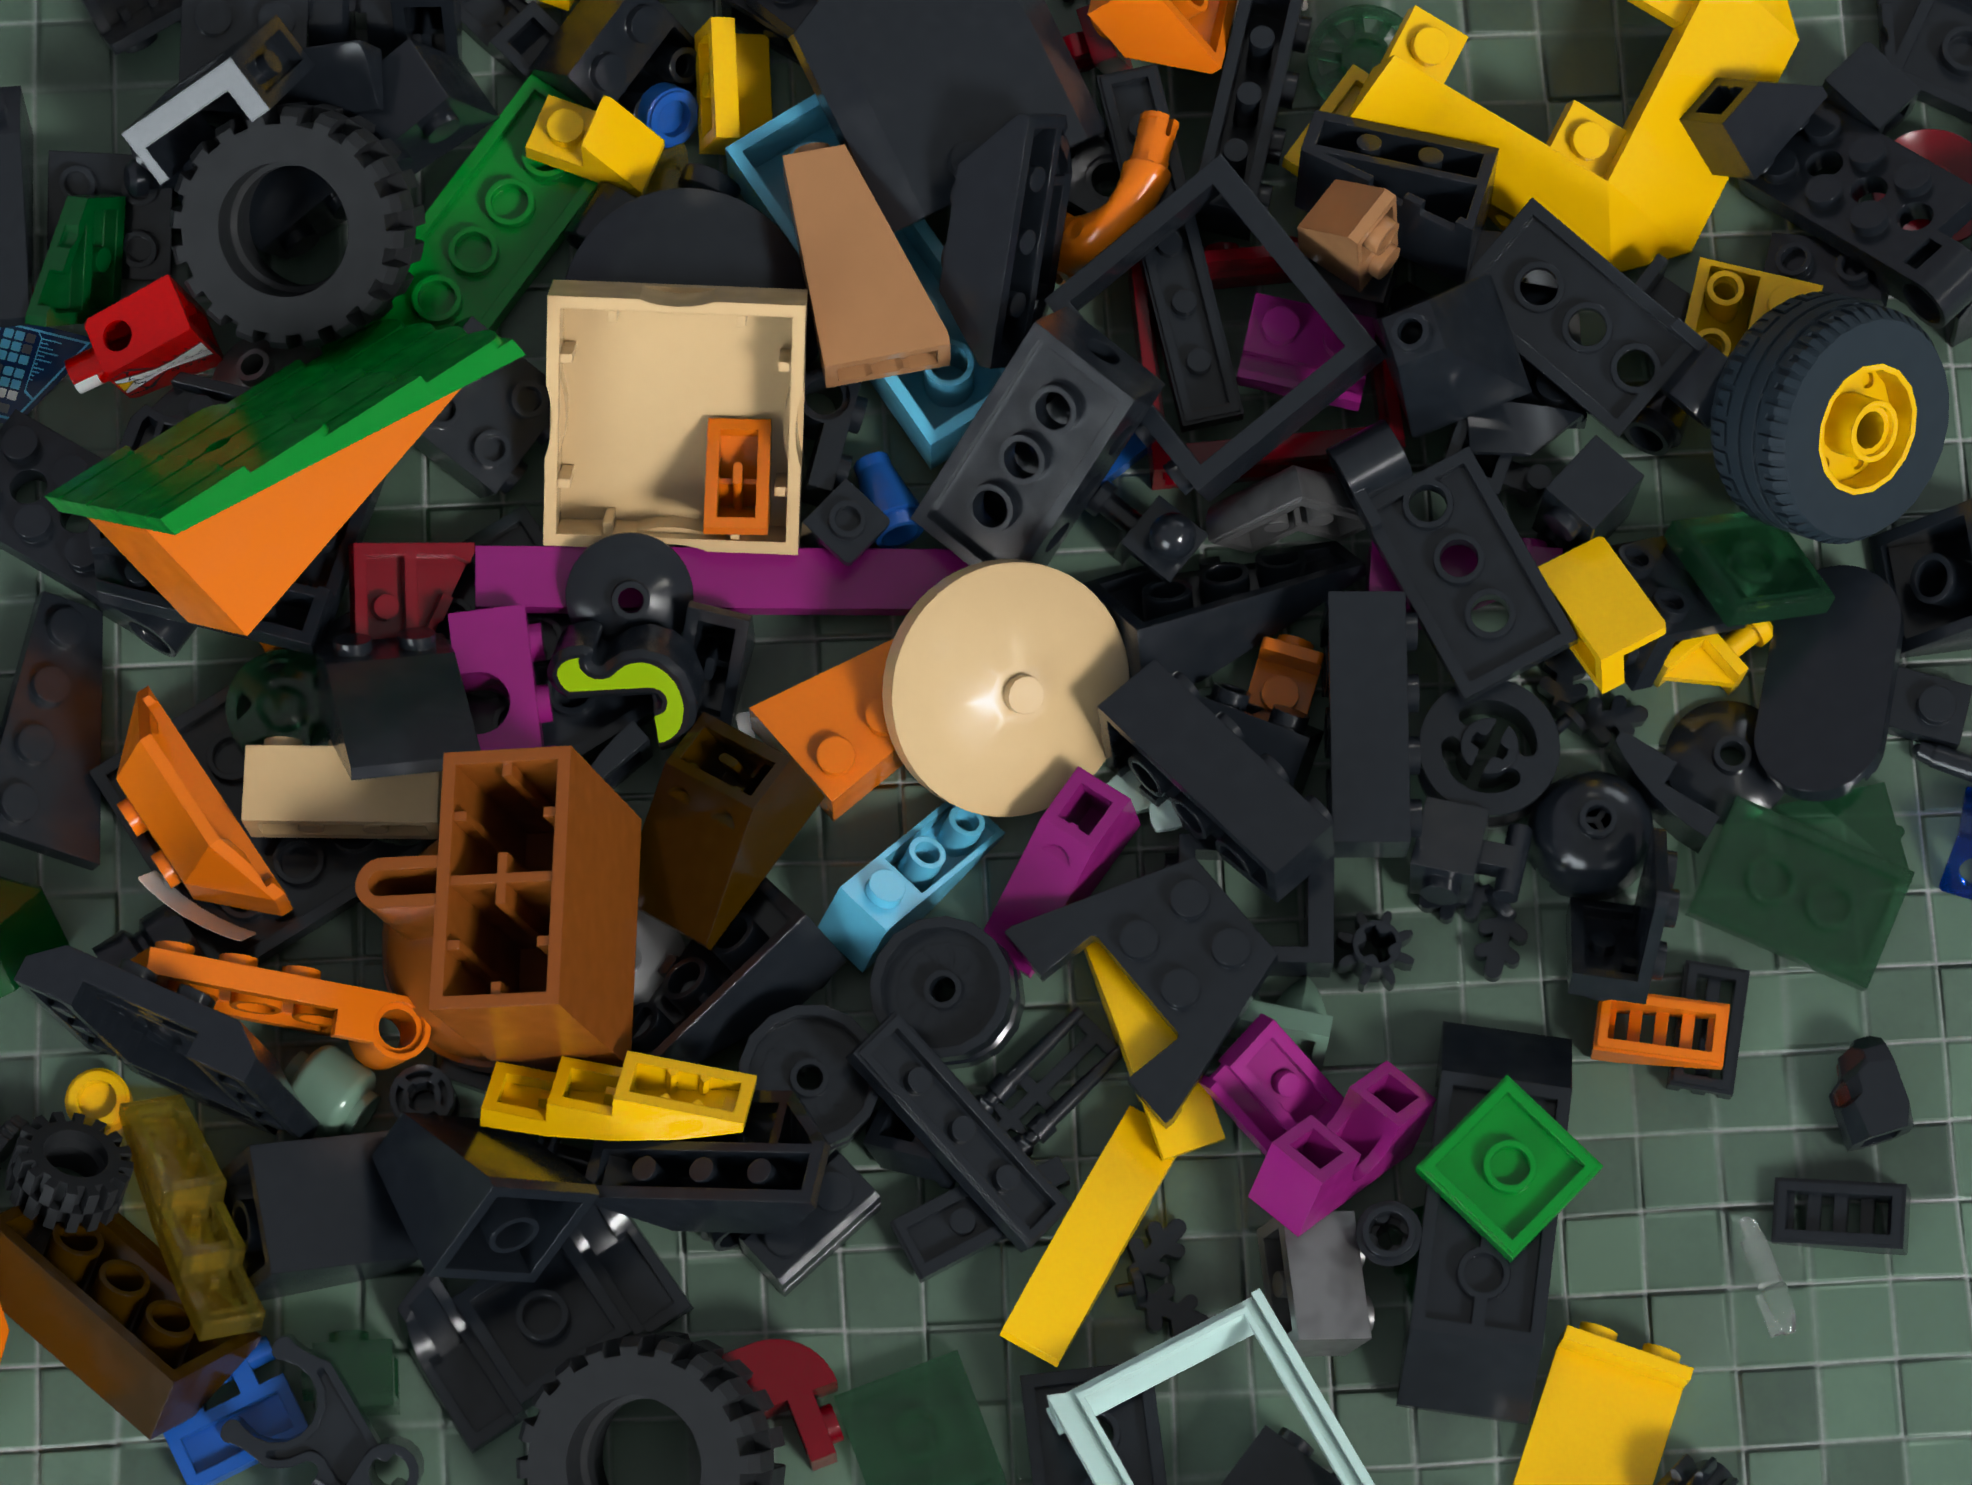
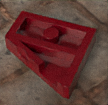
[348,542,475,640]

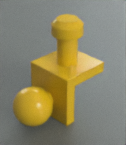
[1653,609,1773,695]

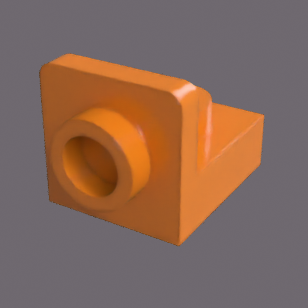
[1248,634,1324,715]

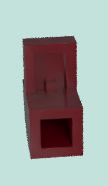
[722,1339,844,1471]

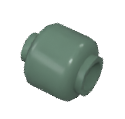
[284,1044,381,1138]

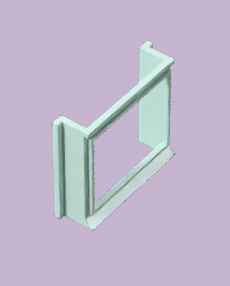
[1046,1288,1375,1485]

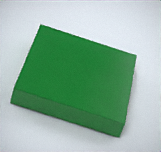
[1414,1075,1603,1263]

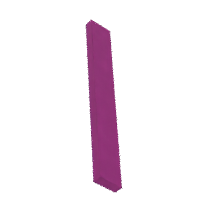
[475,546,969,616]

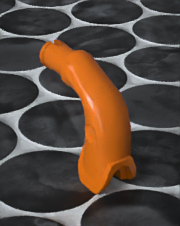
[1055,110,1179,285]

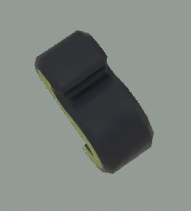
[547,621,705,750]

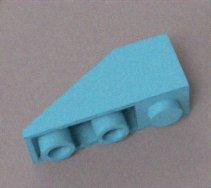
[818,802,1005,973]

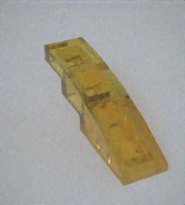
[119,1094,266,1341]

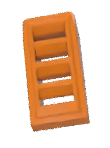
[1590,993,1730,1070]

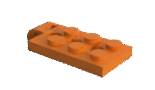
[130,941,431,1070]

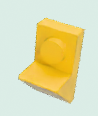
[525,94,665,197]

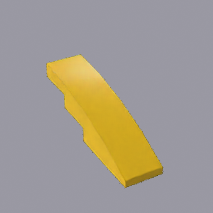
[1084,942,1226,1161]
[480,1050,757,1141]
[999,1105,1177,1367]

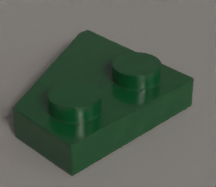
[25,194,126,327]

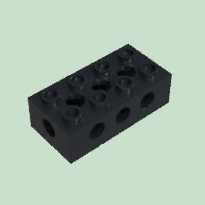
[911,306,1165,566]

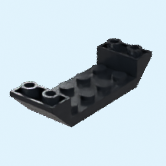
[1396,1021,1572,1425]

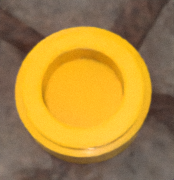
[65,1068,133,1135]

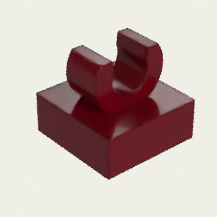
[1063,4,1133,74]

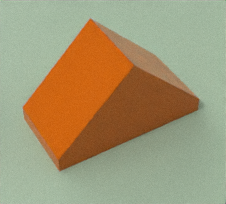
[703,418,772,535]

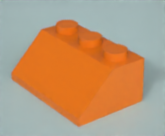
[1087,0,1237,74]

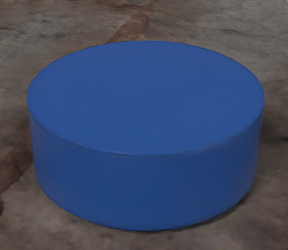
[638,82,699,148]

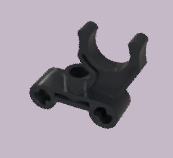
[220,1333,424,1485]

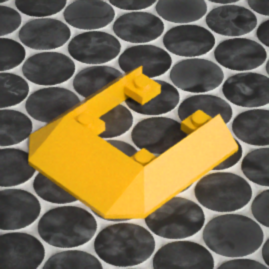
[1348,0,1799,272]

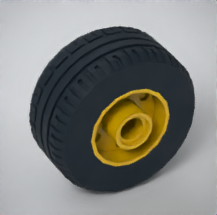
[1710,291,1949,545]

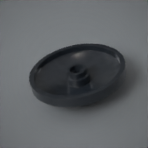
[565,188,813,355]

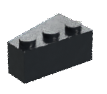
[1295,110,1499,284]

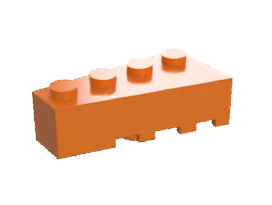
[749,638,903,822]

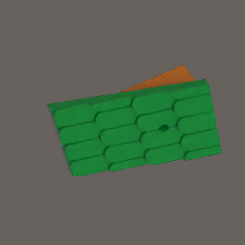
[44,319,526,636]

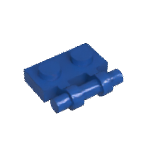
[163,1335,309,1485]

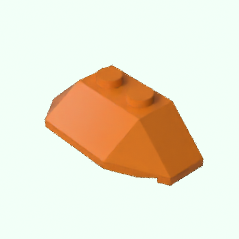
[116,686,293,916]

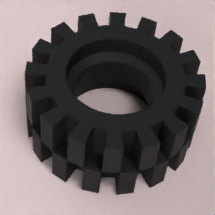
[5,1112,134,1233]

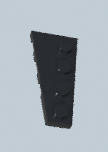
[0,591,103,871]

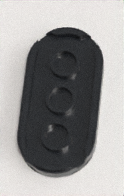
[1754,565,1904,802]

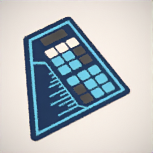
[0,325,92,424]

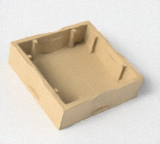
[543,279,808,555]

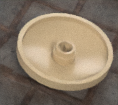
[882,559,1129,817]

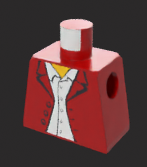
[64,274,224,398]

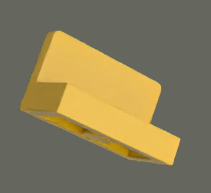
[694,17,772,155]
[1538,536,1666,694]

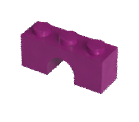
[448,604,556,751]
[1248,1060,1437,1237]

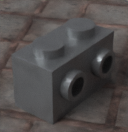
[1257,1211,1375,1357]

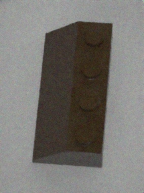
[0,1203,262,1440]

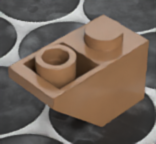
[1297,179,1400,292]

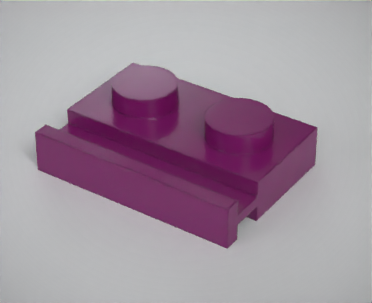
[1236,292,1376,411]
[1198,1013,1344,1156]

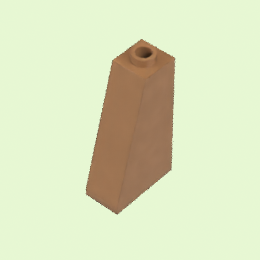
[782,142,951,388]

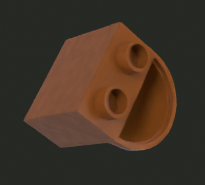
[355,745,642,1073]

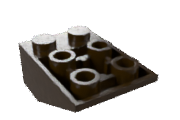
[638,712,825,950]

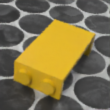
[1512,1321,1694,1485]

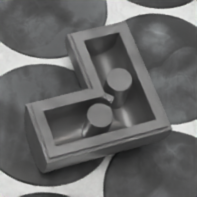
[1206,465,1366,553]

